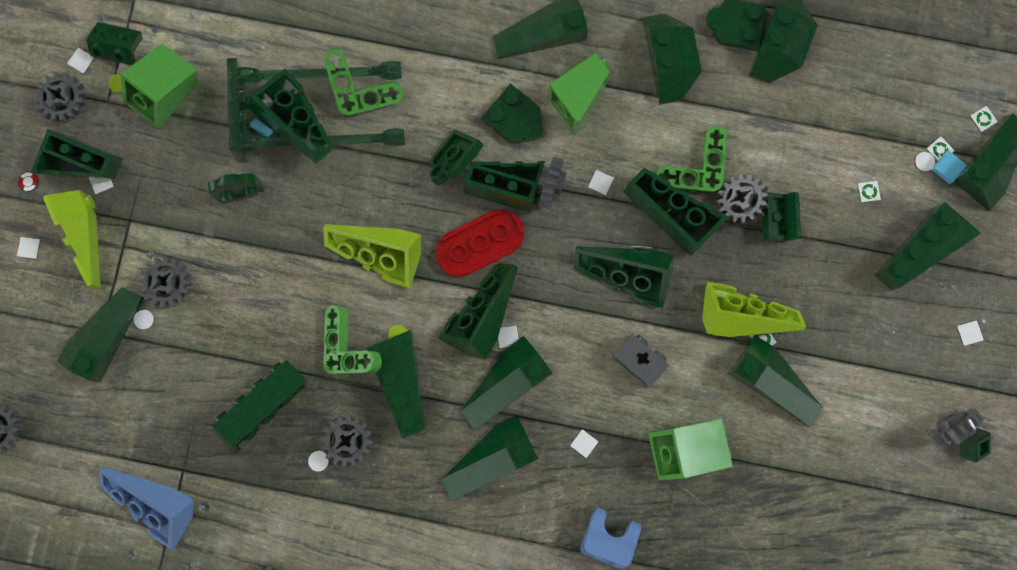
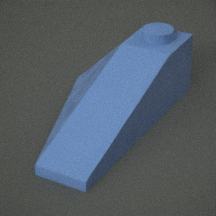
[99,467,194,550]

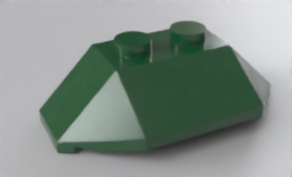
[748,0,818,83]
[642,13,702,105]

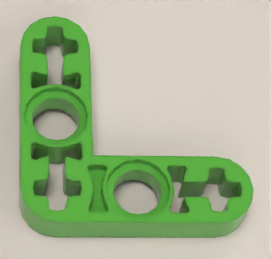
[324,47,403,115]
[656,126,727,194]
[323,305,382,375]

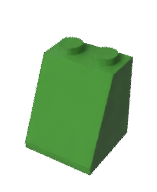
[121,43,197,129]
[548,53,610,135]
[648,419,733,481]

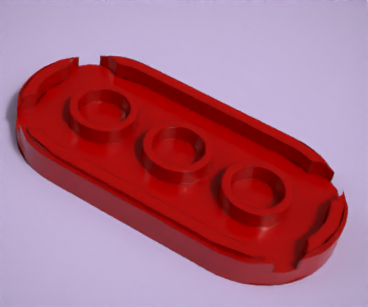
[436,209,524,277]

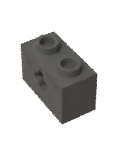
[612,334,669,388]

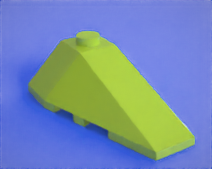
[43,190,101,290]
[323,224,421,288]
[702,282,806,337]

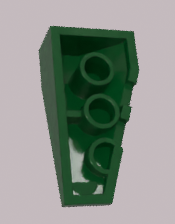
[493,0,588,59]
[248,69,334,164]
[954,113,1017,211]
[574,246,675,308]
[438,263,518,359]
[461,336,552,430]
[441,416,538,501]

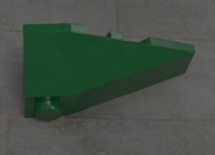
[57,287,144,382]
[728,335,823,427]

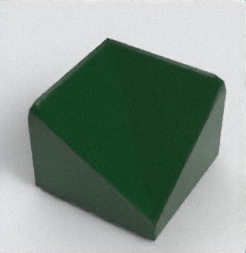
[960,428,991,463]

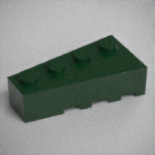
[623,167,729,256]
[874,202,982,291]
[366,330,427,438]
[212,360,307,455]

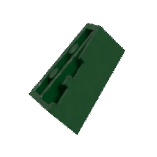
[30,129,123,180]
[464,161,545,213]

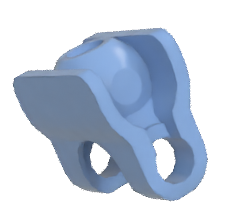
[580,507,641,569]

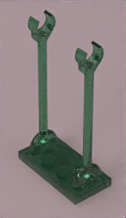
[227,58,405,163]

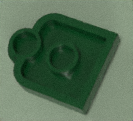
[706,0,767,52]
[481,83,543,144]
[429,129,484,185]
[207,173,264,203]

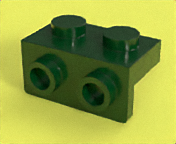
[86,22,143,65]
[762,192,801,242]

